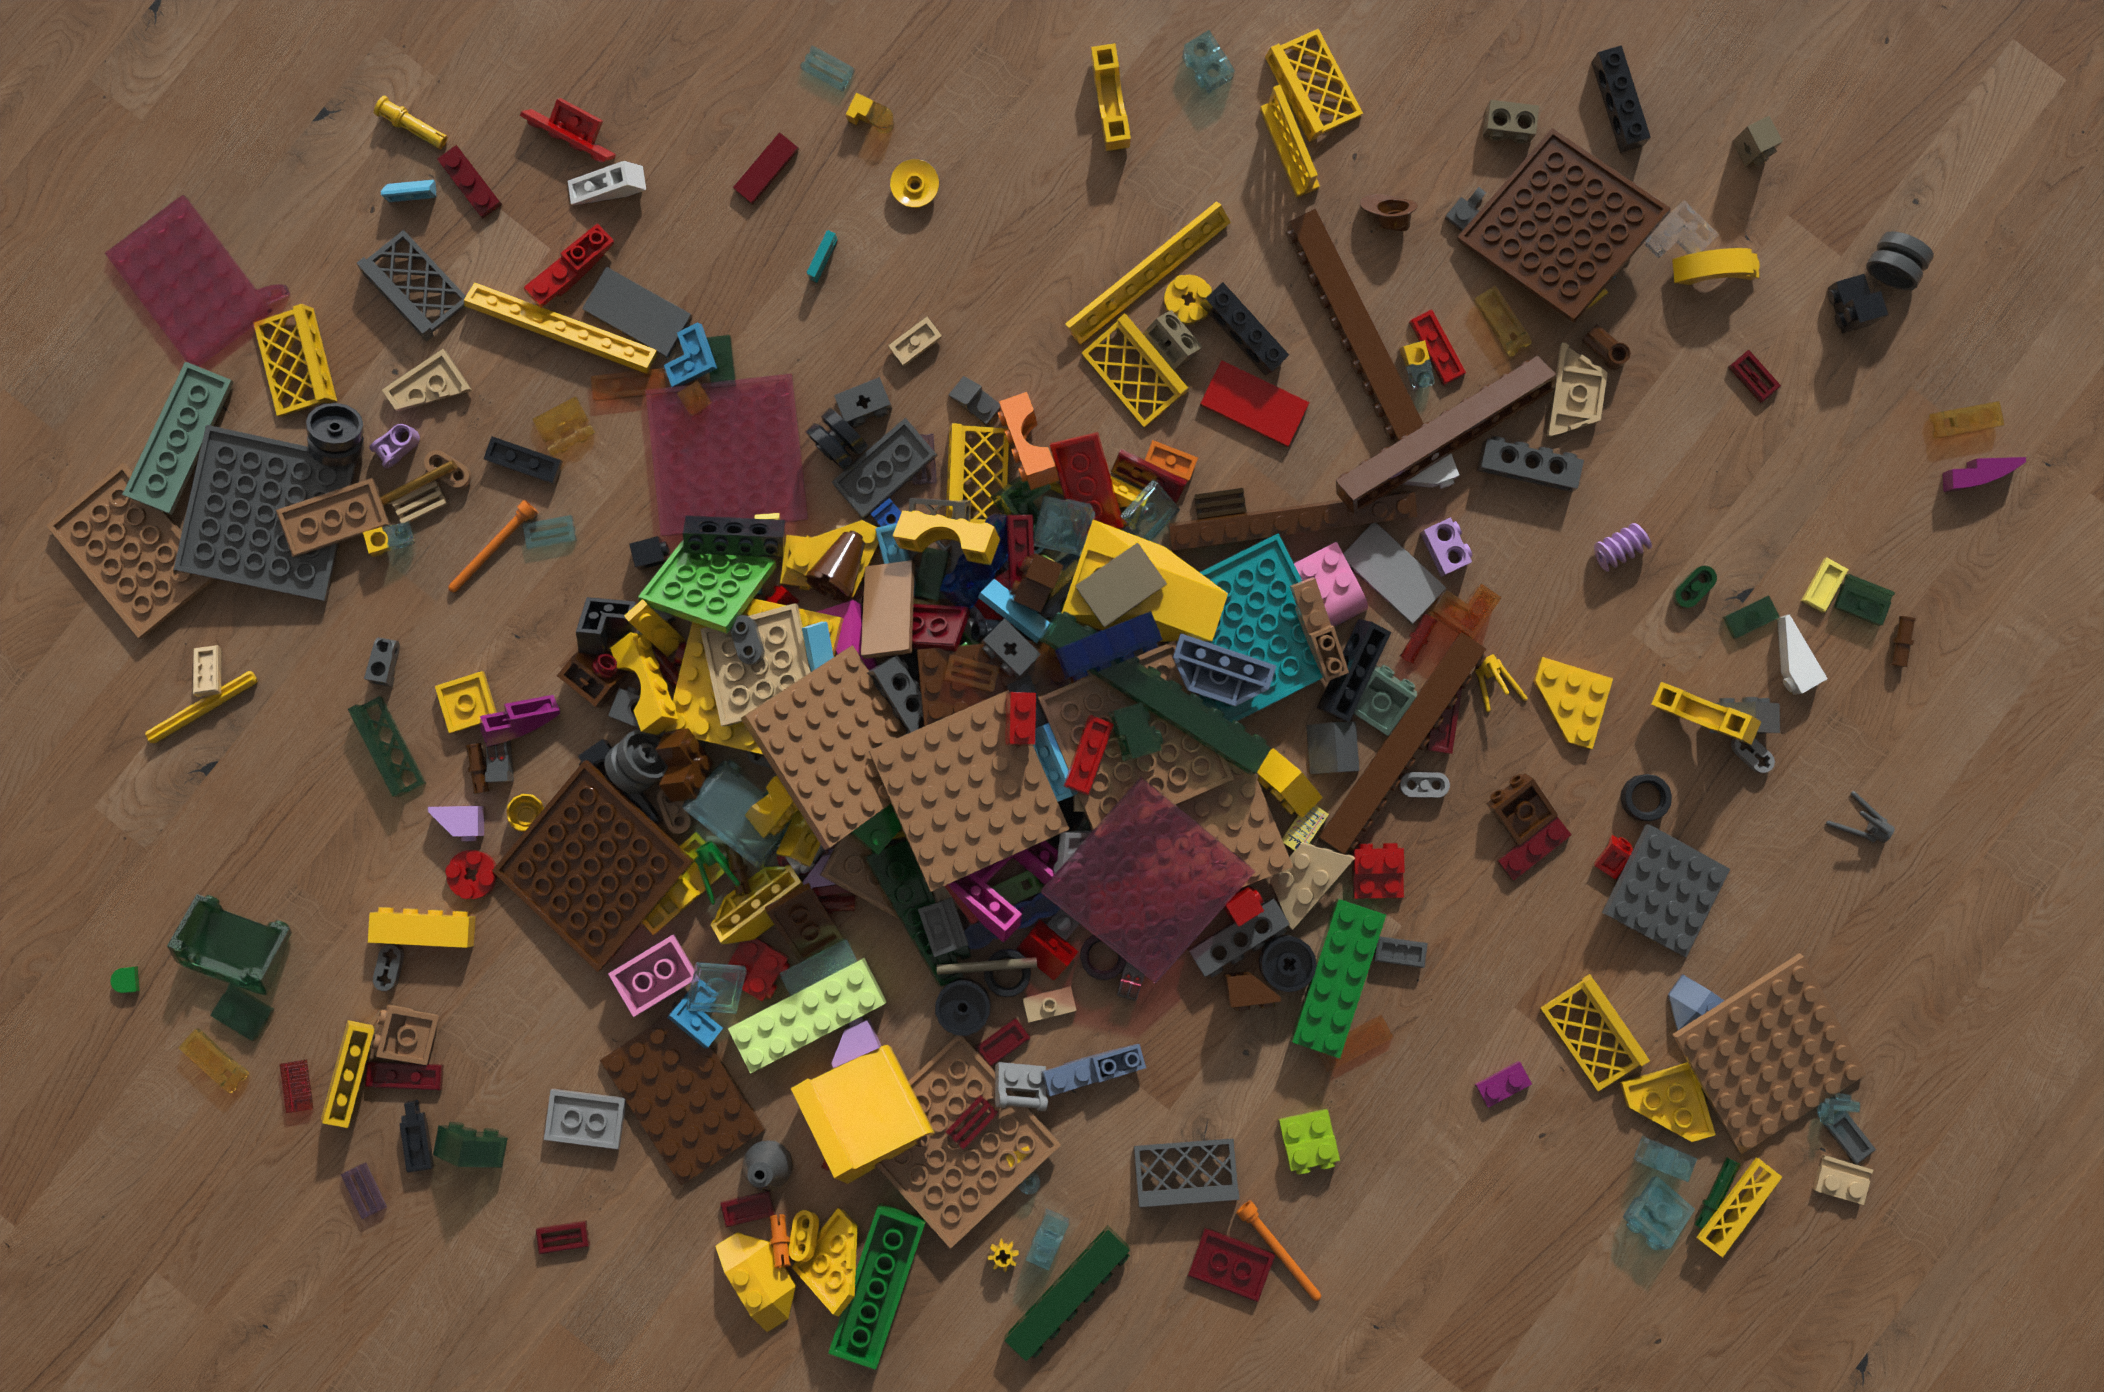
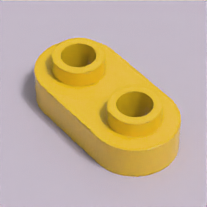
[788,1210,819,1263]

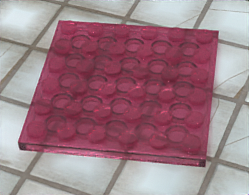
[646,373,809,537]
[1041,776,1255,984]

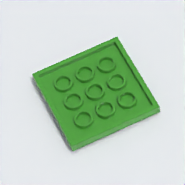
[638,540,776,634]

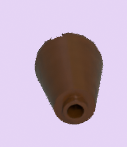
[805,530,865,602]

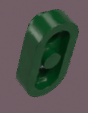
[1673,565,1717,608]

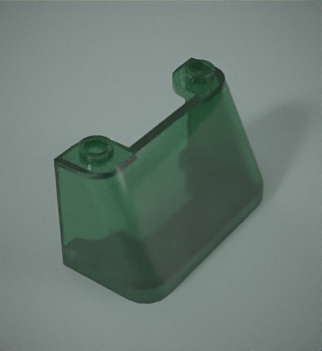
[167,894,292,995]

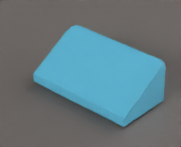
[381,180,437,202]

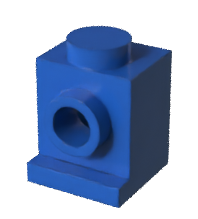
[871,498,902,527]

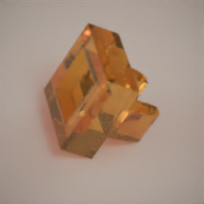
[677,380,712,416]

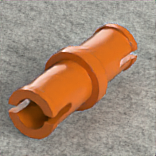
[769,1214,791,1268]

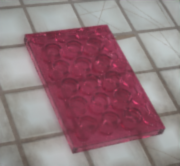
[105,195,273,367]

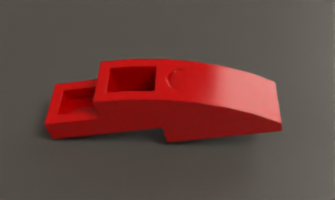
[524,223,614,308]

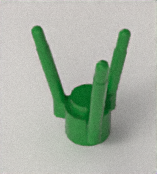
[694,840,740,905]

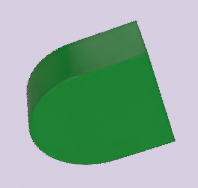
[110,966,140,993]

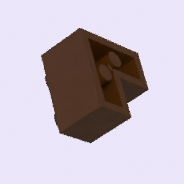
[1009,553,1064,612]
[655,728,713,802]

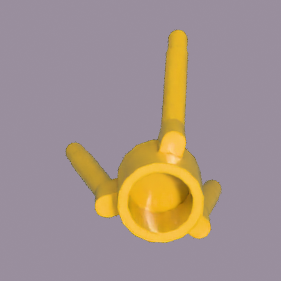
[1475,654,1528,712]

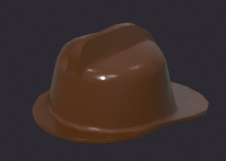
[1360,194,1418,231]

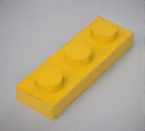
[624,599,686,657]

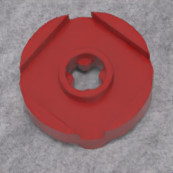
[445,850,497,899]

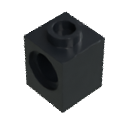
[629,536,670,570]

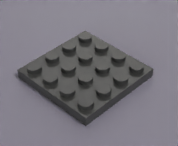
[1602,824,1730,957]

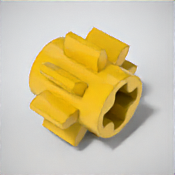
[988,1238,1019,1272]

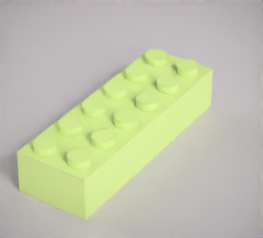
[728,958,887,1074]

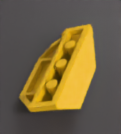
[711,865,803,944]
[715,1232,796,1332]

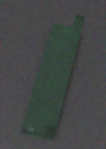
[348,696,426,797]

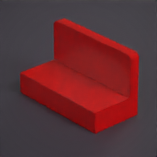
[1017,920,1079,980]

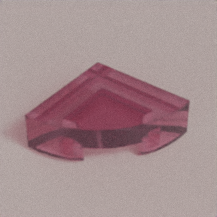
[256,284,290,304]

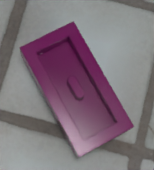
[1475,1061,1532,1108]

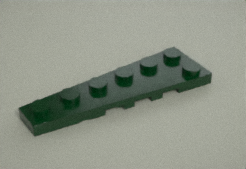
[864,839,963,986]

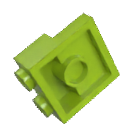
[1278,1109,1340,1174]

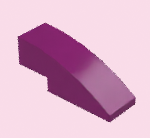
[1943,457,2026,492]
[480,695,560,747]

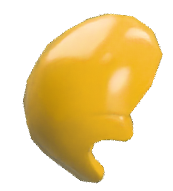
[506,794,544,832]

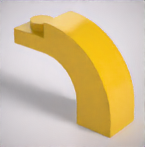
[1672,248,1760,285]

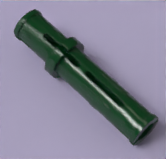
[1694,1157,1741,1229]

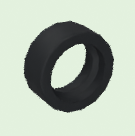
[1621,774,1672,821]
[1080,932,1127,980]
[984,949,1031,997]

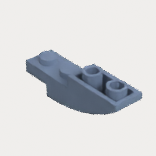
[1041,1044,1146,1096]

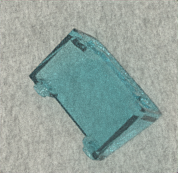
[682,759,794,869]

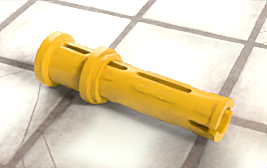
[374,96,448,150]

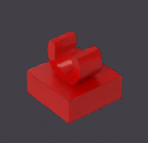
[765,585,799,606]

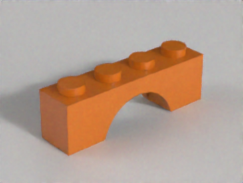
[998,392,1059,490]

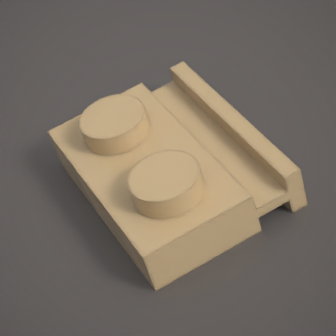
[1812,1154,1873,1205]

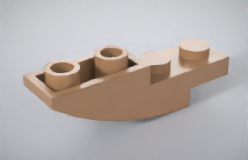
[1290,577,1349,681]

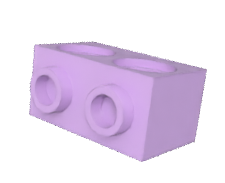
[1420,517,1472,577]

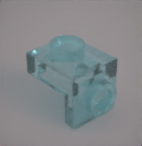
[1817,1093,1860,1125]

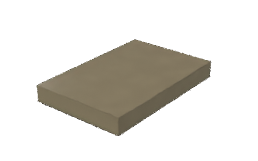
[1075,542,1167,628]

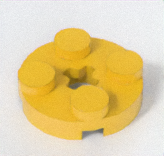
[1164,275,1212,325]

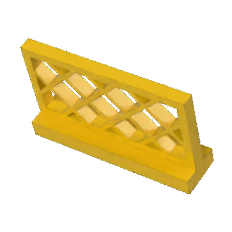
[1265,28,1363,142]
[1260,84,1320,198]
[253,304,337,417]
[1082,313,1190,428]
[946,423,1009,527]
[1540,974,1650,1091]

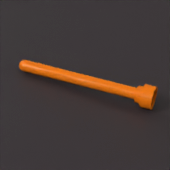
[448,500,539,593]
[1236,1200,1321,1301]

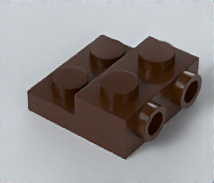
[1486,773,1558,846]

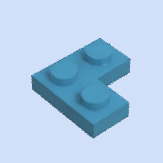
[664,323,717,389]
[667,978,723,1049]

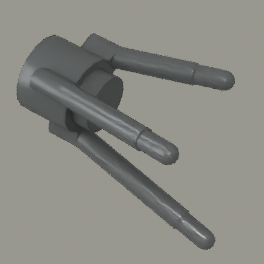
[1826,791,1895,843]

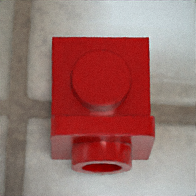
[1594,835,1633,879]

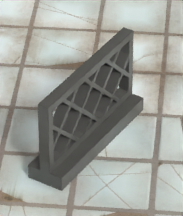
[357,230,466,342]
[908,498,971,602]
[1134,1139,1240,1207]

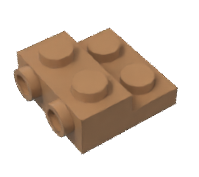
[372,1004,439,1065]

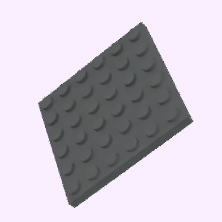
[173,425,358,601]

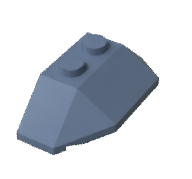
[1173,634,1276,706]
[1668,974,1724,1031]

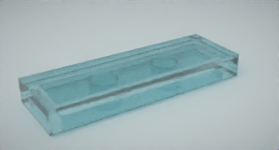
[779,939,857,996]

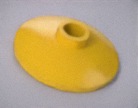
[890,159,939,208]

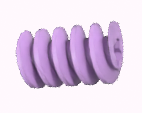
[1594,523,1652,572]

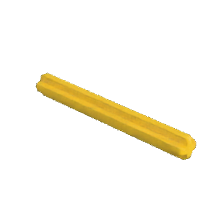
[145,671,258,743]

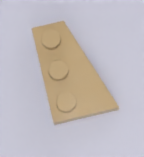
[382,349,473,412]

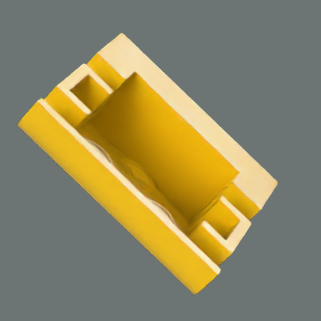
[791,1045,935,1184]

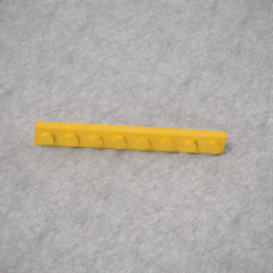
[1065,201,1231,345]
[464,283,657,374]

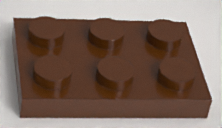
[765,883,844,963]

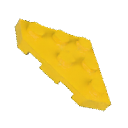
[786,520,879,598]
[1533,657,1613,750]
[1620,1062,1716,1142]
[792,1208,858,1317]

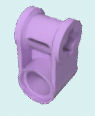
[369,424,420,468]

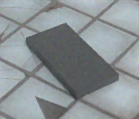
[582,267,692,358]
[832,418,938,520]

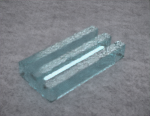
[800,45,855,91]
[523,515,577,549]

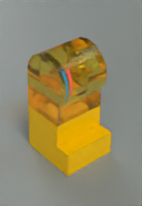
[846,93,895,133]

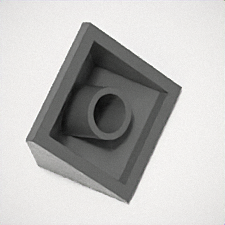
[1306,722,1360,774]

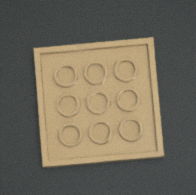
[700,603,811,727]

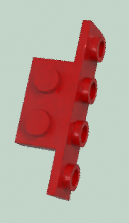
[520,98,616,162]

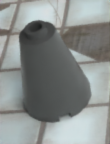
[743,1140,792,1191]

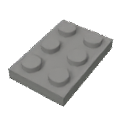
[544,1089,626,1149]

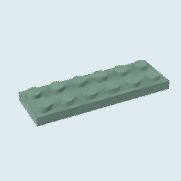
[122,362,234,515]

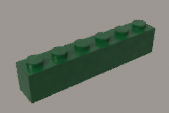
[1004,1225,1130,1362]

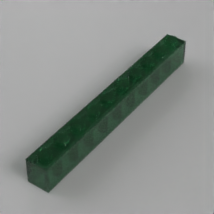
[1039,611,1271,775]

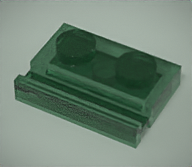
[1833,574,1895,626]
[210,984,274,1041]

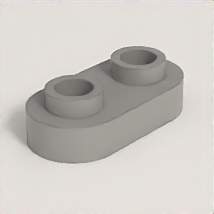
[1399,772,1450,798]

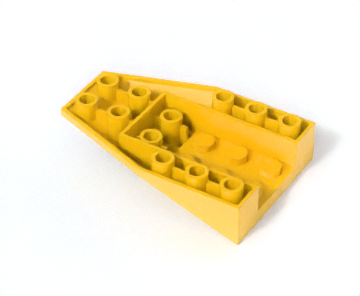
[1061,520,1228,642]

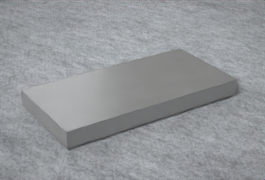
[1343,523,1446,624]

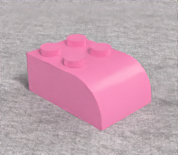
[1294,542,1368,627]
[608,934,699,1017]

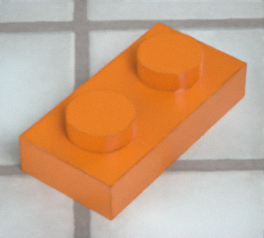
[1145,440,1198,482]

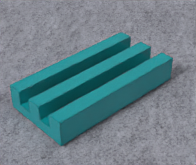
[806,230,838,283]

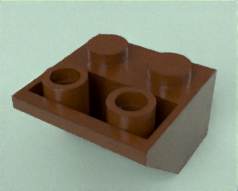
[557,648,630,708]
[1223,971,1281,1011]

